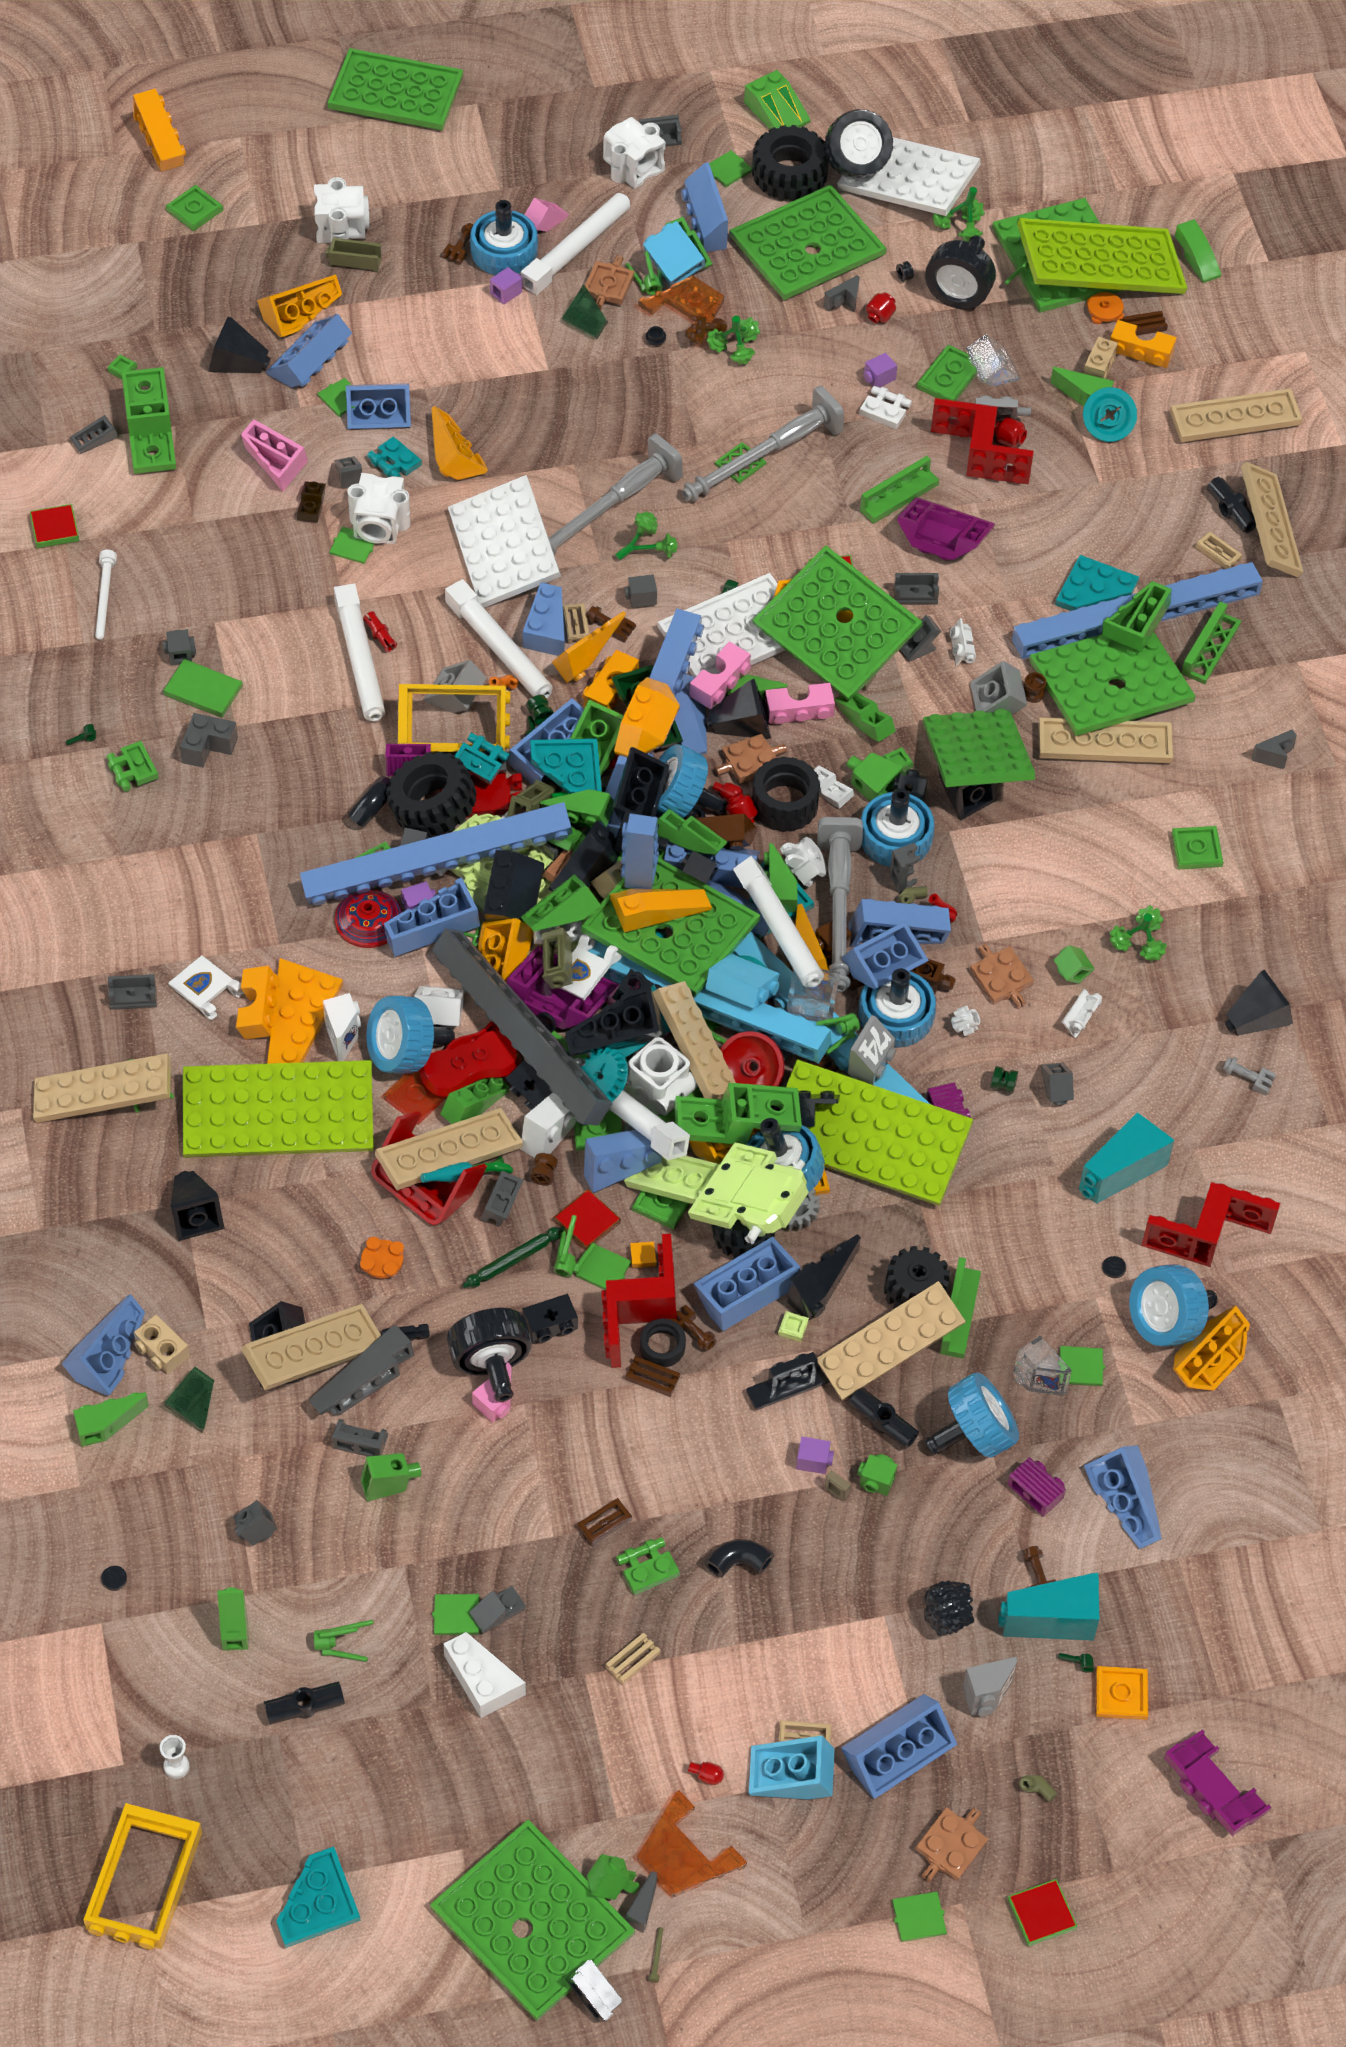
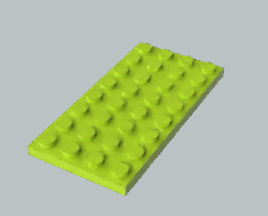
[1017,218,1188,294]
[786,1059,974,1206]
[183,1060,374,1158]

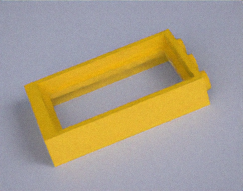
[398,684,511,753]
[83,1803,202,1950]

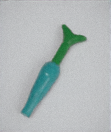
[420,1156,513,1183]

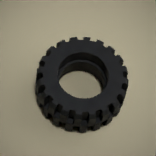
[752,125,829,201]
[386,752,477,837]

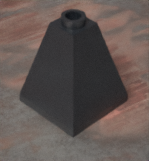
[208,316,271,373]
[706,679,771,739]
[938,767,996,820]
[1224,969,1293,1036]
[171,1171,225,1241]

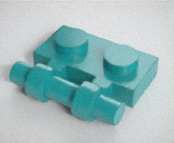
[367,436,422,477]
[455,732,510,785]

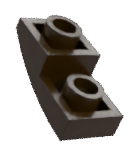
[297,481,326,522]

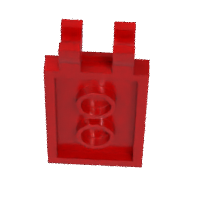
[440,773,524,818]

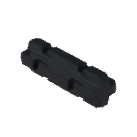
[382,1324,430,1340]

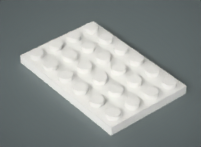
[837,137,981,216]
[448,475,562,608]
[657,573,785,677]

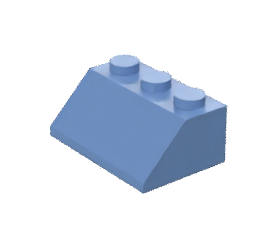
[346,383,411,429]
[842,921,929,990]

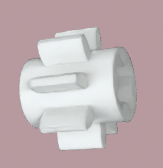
[951,1005,980,1036]

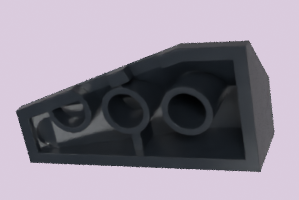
[548,820,619,892]
[565,986,666,1056]
[788,1234,861,1320]

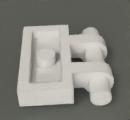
[859,386,912,429]

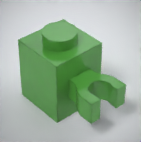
[587,1854,640,1900]

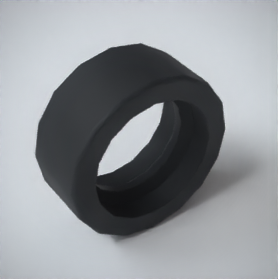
[639,1318,686,1367]

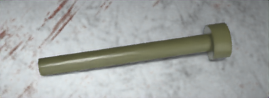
[648,1927,663,1983]

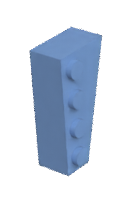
[508,698,584,784]
[621,814,659,889]
[384,877,480,957]
[848,899,951,947]

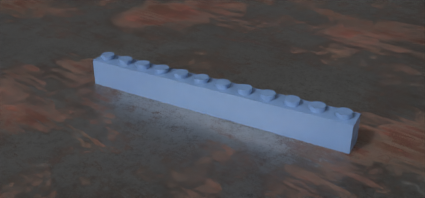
[1012,562,1263,659]
[605,608,704,841]
[300,802,573,905]

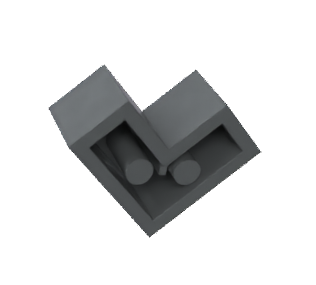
[180,713,238,768]

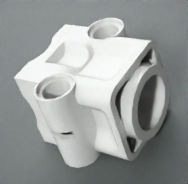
[603,117,666,189]
[314,177,370,243]
[348,473,411,544]
[624,1037,698,1117]

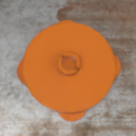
[1087,292,1124,324]
[360,1237,404,1279]

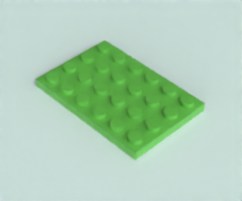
[328,48,464,131]
[923,709,1035,787]

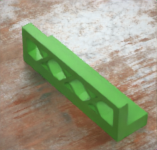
[860,456,939,524]
[1181,601,1241,684]
[940,1257,981,1359]

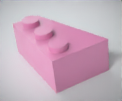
[241,419,308,491]

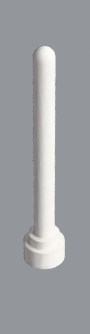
[95,550,117,640]

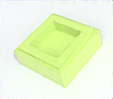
[778,1311,809,1342]

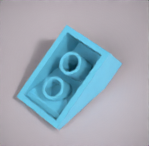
[749,1735,835,1799]

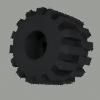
[711,1219,775,1258]
[884,1246,950,1310]

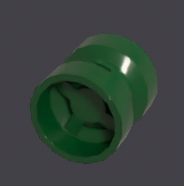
[526,695,554,726]
[990,1066,1019,1094]

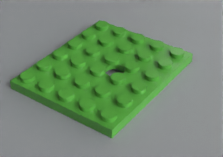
[729,185,887,300]
[992,198,1123,313]
[752,545,923,701]
[1029,632,1195,736]
[581,858,760,997]
[430,1819,635,2021]

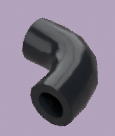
[348,776,390,827]
[704,1539,774,1578]

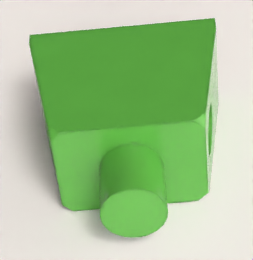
[847,753,903,802]
[360,1453,421,1501]

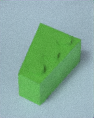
[1102,581,1172,652]

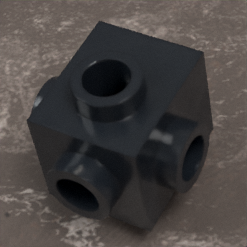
[893,769,928,801]

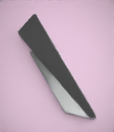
[310,1325,414,1415]

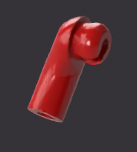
[928,894,957,923]

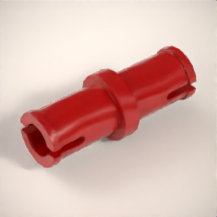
[363,611,397,652]

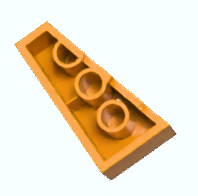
[133,88,186,172]

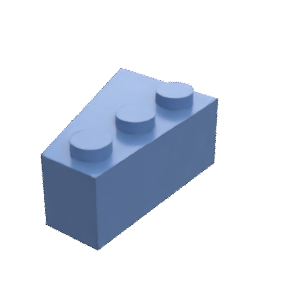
[522,583,565,656]
[584,1130,662,1193]

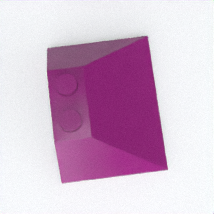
[897,497,995,560]
[507,945,619,1029]

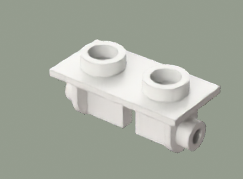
[949,618,976,666]
[1062,989,1102,1038]

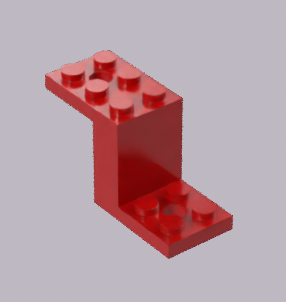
[931,398,1034,485]
[1141,1182,1280,1267]
[601,1233,677,1368]

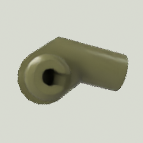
[898,886,928,904]
[1019,1775,1058,1802]

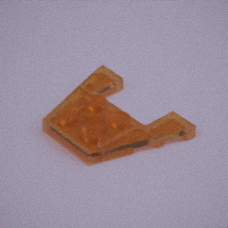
[638,276,724,346]
[637,1790,747,1898]

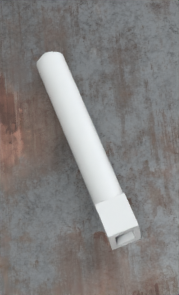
[521,193,630,296]
[445,579,553,698]
[334,583,386,722]
[733,856,824,988]
[574,1058,690,1160]

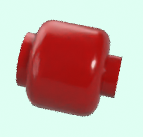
[866,292,896,324]
[995,417,1027,448]
[725,793,758,823]

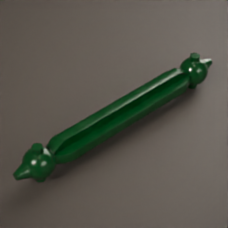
[462,1227,565,1288]

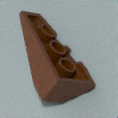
[684,814,757,850]

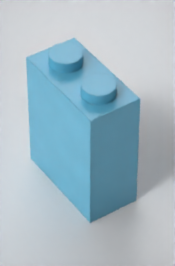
[643,221,706,289]
[705,954,779,1009]

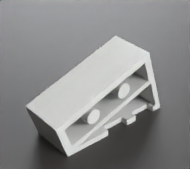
[520,1093,577,1158]
[444,1632,526,1718]

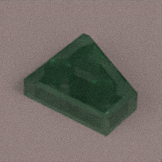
[562,285,608,339]
[164,1366,214,1433]

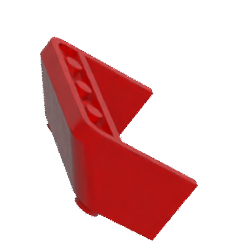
[371,1111,487,1225]

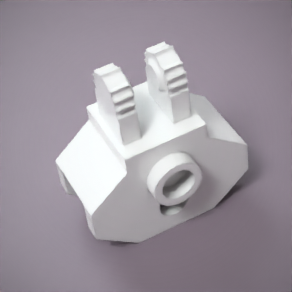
[780,837,828,887]

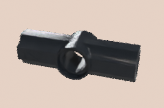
[1207,476,1256,534]
[849,1387,919,1449]
[264,1681,345,1725]

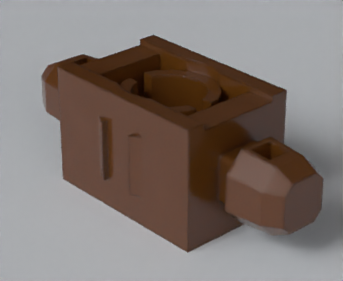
[911,959,956,994]

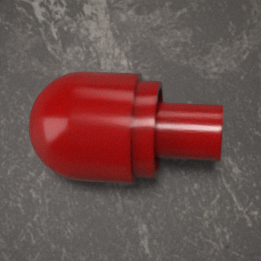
[712,781,743,800]
[688,1761,724,1785]

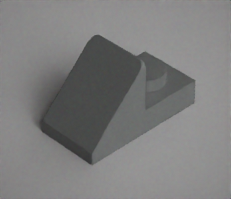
[824,275,860,312]
[334,456,362,489]
[900,615,942,661]
[1252,729,1297,769]
[469,1586,526,1634]

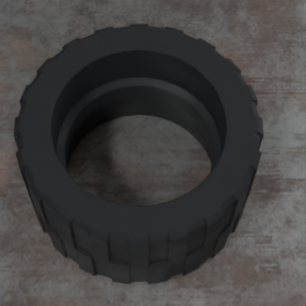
[752,757,820,832]

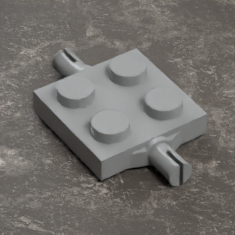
[975,395,1031,420]

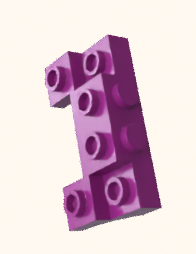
[1164,1729,1271,1837]

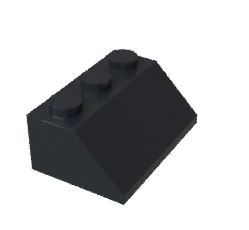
[613,747,670,823]
[483,850,545,923]
[249,1301,308,1388]

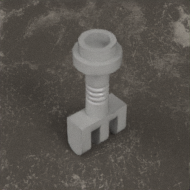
[1223,1057,1276,1095]

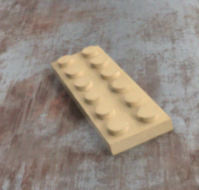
[1170,388,1303,442]
[1241,462,1304,577]
[1039,717,1173,763]
[653,981,736,1100]
[33,1053,171,1123]
[375,1108,523,1190]
[817,1281,966,1401]
[241,1304,381,1390]

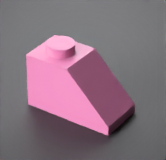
[524,198,569,232]
[472,1363,512,1423]

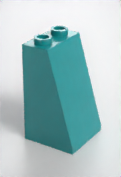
[1079,1112,1174,1203]
[998,1573,1100,1641]

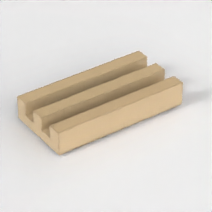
[1195,531,1242,569]
[563,603,589,644]
[606,1632,661,1685]
[779,1720,832,1743]

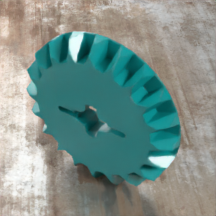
[1082,387,1137,442]
[580,1047,628,1102]

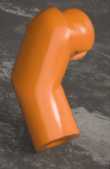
[489,675,518,690]

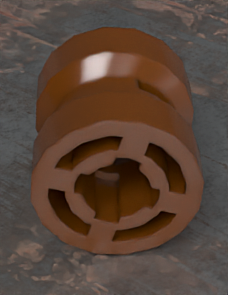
[1024,672,1046,703]
[530,1153,558,1186]

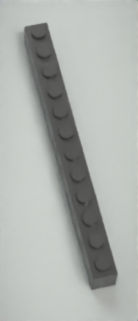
[432,928,613,1126]

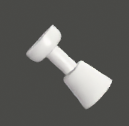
[160,1735,190,1779]

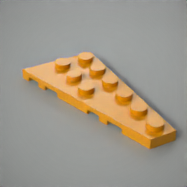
[267,958,343,1064]

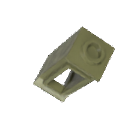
[326,238,382,273]
[507,780,555,817]
[541,927,573,989]

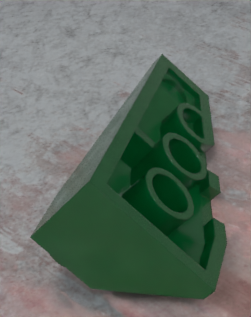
[611,665,683,748]

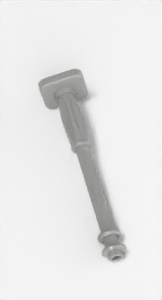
[682,385,844,502]
[549,433,683,555]
[817,817,863,992]

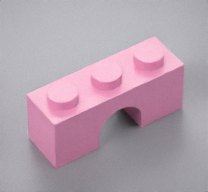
[690,641,751,709]
[764,683,835,724]

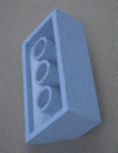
[681,162,728,252]
[266,313,352,388]
[664,841,760,889]
[693,1236,801,1331]
[841,1694,958,1799]

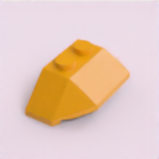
[614,677,680,757]
[1173,1305,1250,1391]

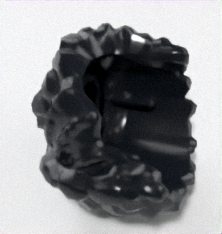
[924,1580,974,1636]

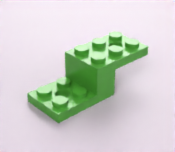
[122,367,176,474]
[674,1083,802,1145]

